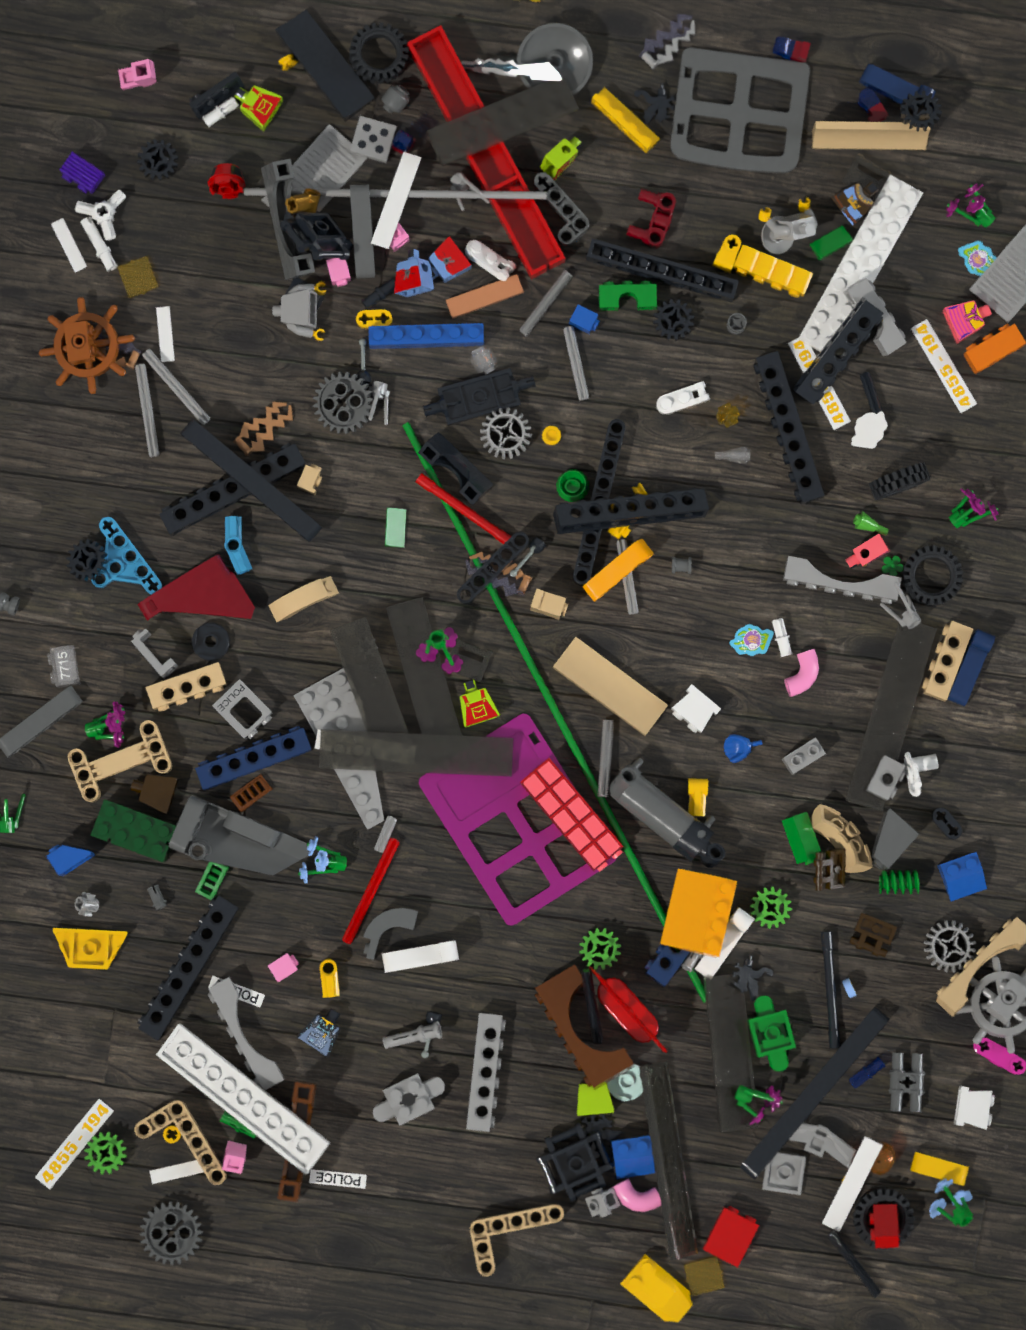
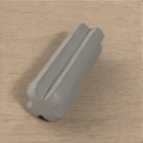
[374,816,397,853]

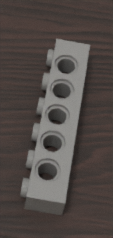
[466,1013,506,1132]

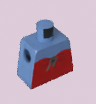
[428,236,471,282]
[394,250,434,297]

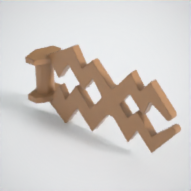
[233,402,293,456]

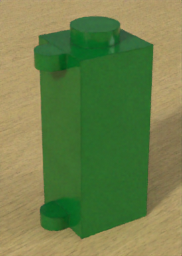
[782,812,821,865]

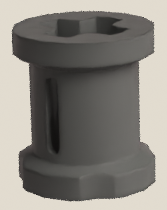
[672,556,692,574]

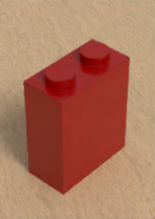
[702,1206,759,1267]

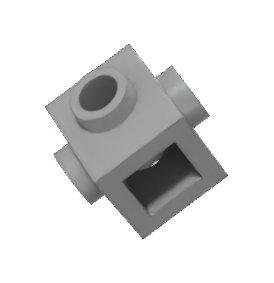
[585,1188,620,1217]

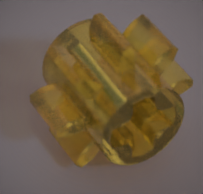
[716,403,740,428]

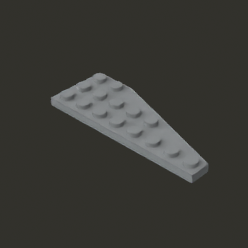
[294,668,385,830]

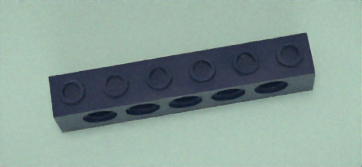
[195,726,312,791]
[644,944,690,987]

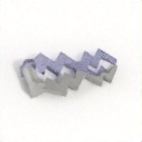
[639,14,695,70]

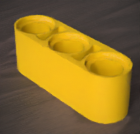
[910,1152,969,1186]

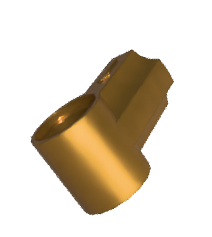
[285,188,321,214]

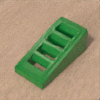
[195,862,230,900]

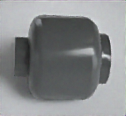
[382,84,410,114]

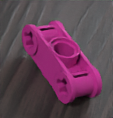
[973,1038,1026,1075]

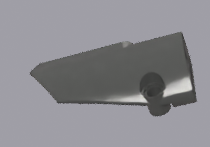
[168,795,309,875]

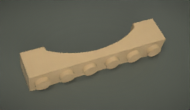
[936,917,1026,1017]

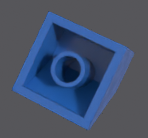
[46,845,95,876]
[937,852,987,902]
[611,1135,655,1179]

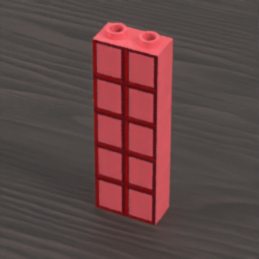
[520,758,623,872]

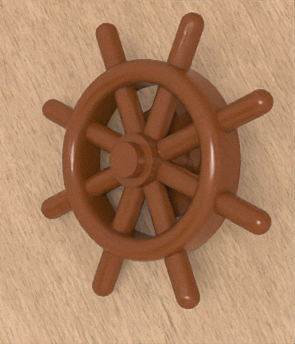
[39,297,135,394]

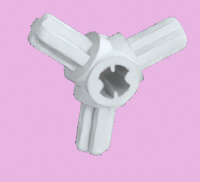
[75,190,126,241]

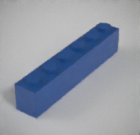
[369,323,484,349]

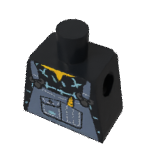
[297,1008,341,1057]

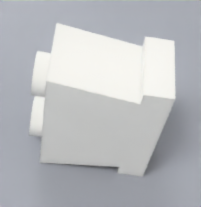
[671,684,721,733]
[954,1086,995,1130]

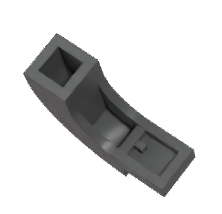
[364,908,418,960]

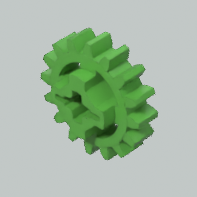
[750,887,792,929]
[579,928,621,970]
[84,1132,127,1174]

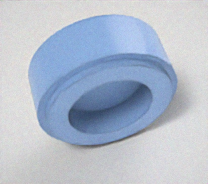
[842,978,857,998]

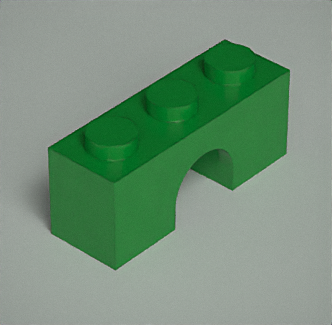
[599,281,657,311]

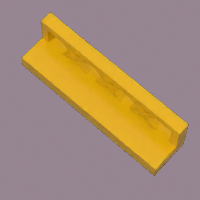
[592,87,660,154]

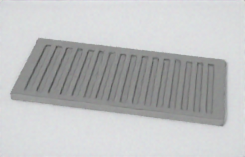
[262,124,368,213]
[969,225,1026,323]

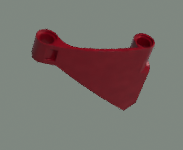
[138,555,255,621]

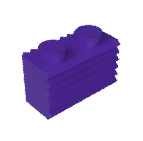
[60,151,105,194]

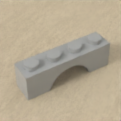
[843,278,907,356]

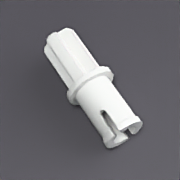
[202,97,239,127]
[772,618,793,657]

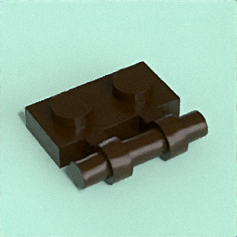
[814,848,845,891]
[849,913,897,958]

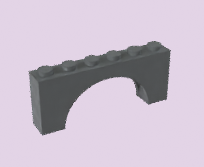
[261,159,315,280]

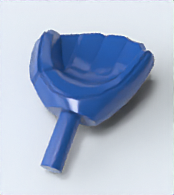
[724,734,762,763]

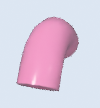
[784,649,819,697]
[612,1179,664,1212]

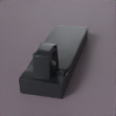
[189,72,245,119]

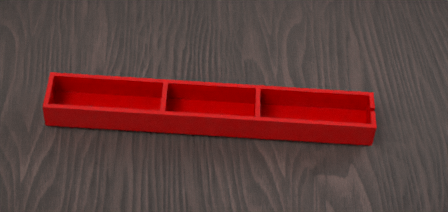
[407,25,565,280]

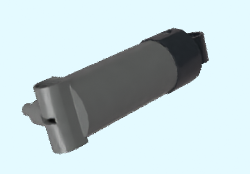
[608,758,725,868]

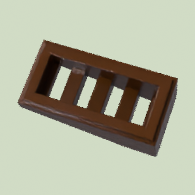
[230,774,273,813]

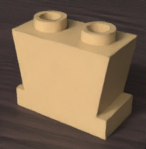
[530,589,568,620]

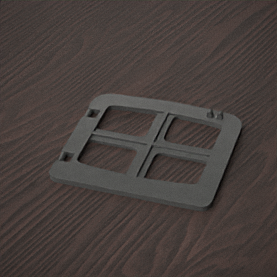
[671,48,810,173]

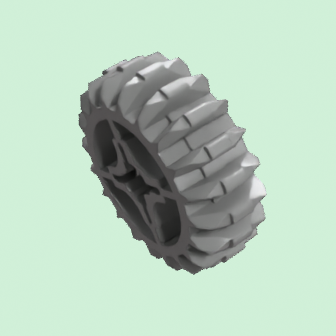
[480,408,532,459]
[924,920,976,972]

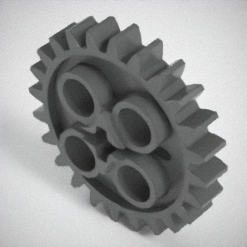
[313,372,374,434]
[139,1201,203,1265]

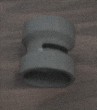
[727,313,747,335]
[0,592,20,616]

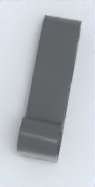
[534,173,589,248]

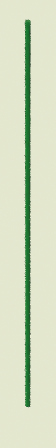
[402,422,710,1003]

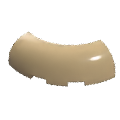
[810,804,873,873]

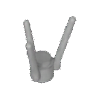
[450,172,490,211]
[368,381,390,425]
[880,582,921,629]

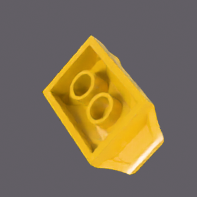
[620,1254,693,1322]

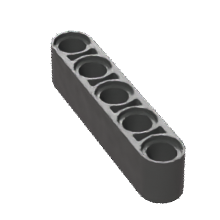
[350,184,375,279]
[0,686,83,758]

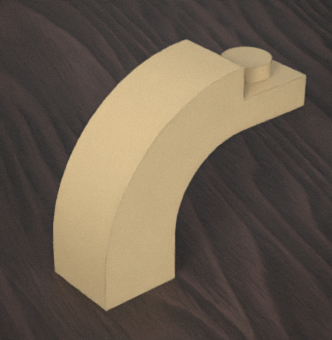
[268,576,339,622]

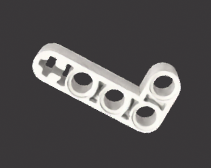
[694,907,755,980]
[382,940,459,973]

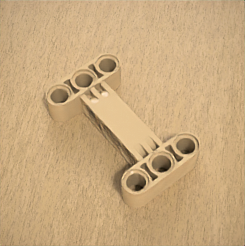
[68,720,172,803]

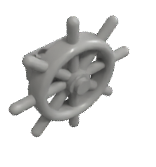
[957,956,1026,1054]

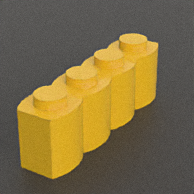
[733,245,813,298]

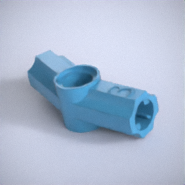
[224,516,252,575]

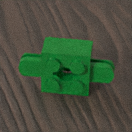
[747,996,796,1071]

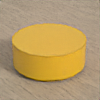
[542,426,561,446]

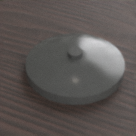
[517,23,593,100]

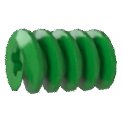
[879,870,919,894]

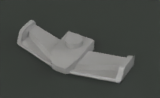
[789,1123,856,1169]

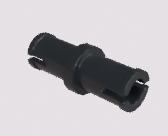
[361,278,395,310]

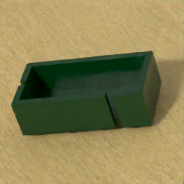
[91,799,176,863]

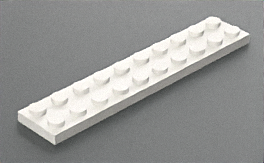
[798,175,923,351]
[156,1023,330,1174]

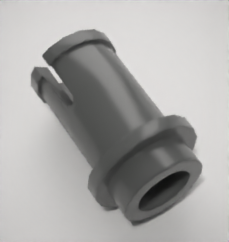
[147,884,167,911]

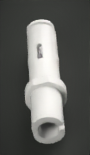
[80,217,118,272]

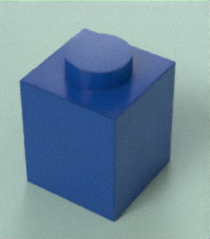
[569,304,600,334]

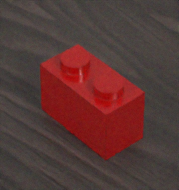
[869,1204,899,1248]

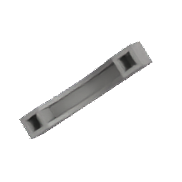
[783,556,902,604]
[208,977,285,1090]

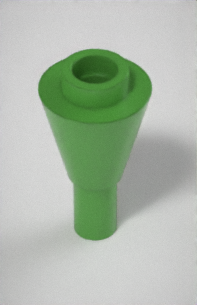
[853,511,889,536]

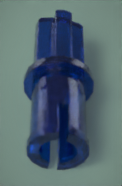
[849,1057,886,1088]

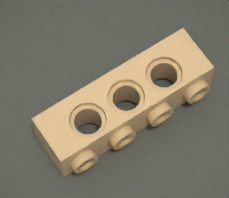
[922,621,973,702]
[146,662,227,712]

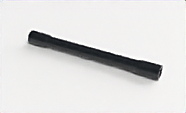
[821,932,841,1048]

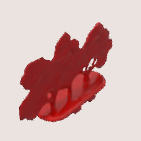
[589,967,667,1053]

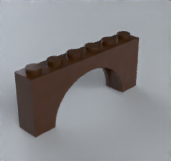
[535,965,635,1090]
[278,1081,317,1202]

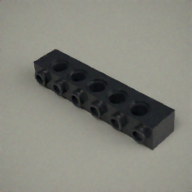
[793,297,884,405]

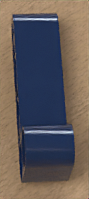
[859,64,936,112]
[947,629,996,707]

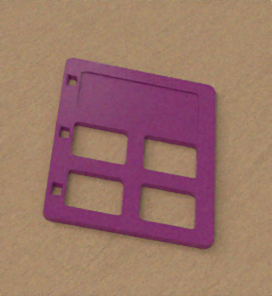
[419,714,616,926]

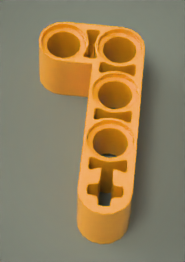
[582,539,654,602]

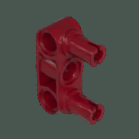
[626,189,676,249]

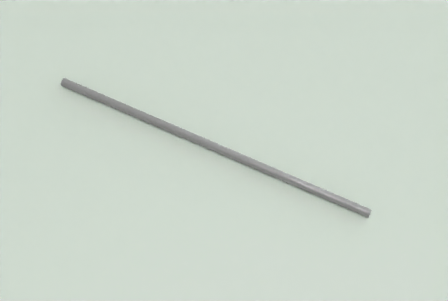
[244,188,547,199]

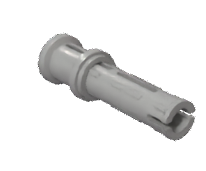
[383,1021,442,1049]

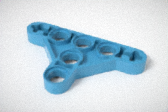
[91,517,163,595]

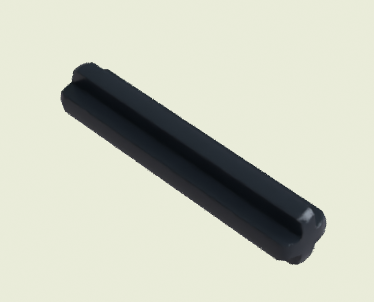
[860,372,883,414]

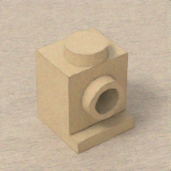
[297,464,322,495]

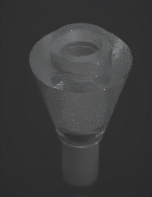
[715,446,751,465]

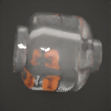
[469,345,498,374]

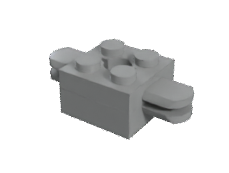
[373,1073,445,1126]

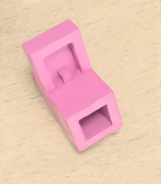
[118,59,156,90]

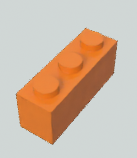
[964,324,1026,374]

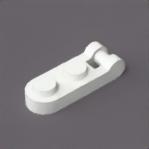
[465,240,516,281]
[656,381,710,415]

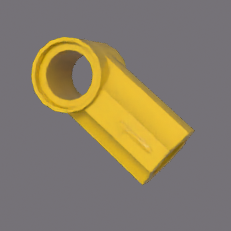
[688,778,708,816]
[320,958,340,998]

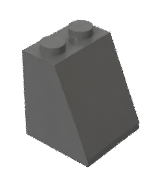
[871,809,919,870]

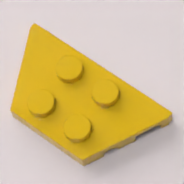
[53,928,128,969]

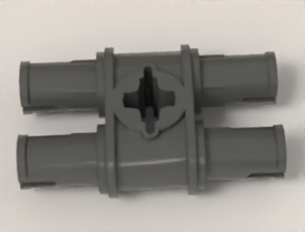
[888,1052,926,1112]

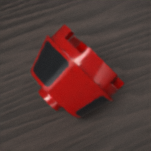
[208,163,245,199]

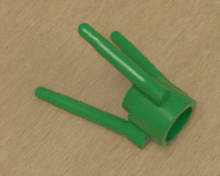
[0,794,25,833]

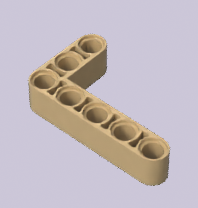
[135,1100,227,1185]
[470,1204,564,1276]

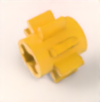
[608,526,631,539]

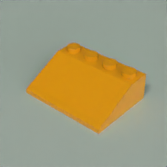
[660,869,737,958]

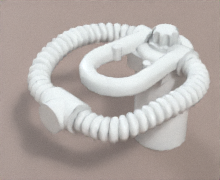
[903,752,938,797]

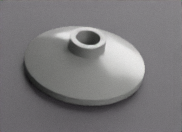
[761,216,794,254]

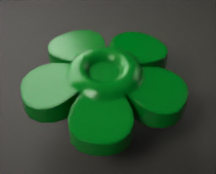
[881,556,904,576]

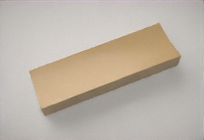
[812,121,930,150]
[553,637,668,736]

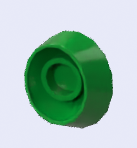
[556,469,589,502]

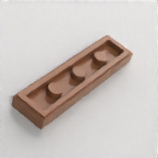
[446,274,524,319]

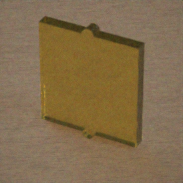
[118,256,159,298]
[684,1256,725,1296]

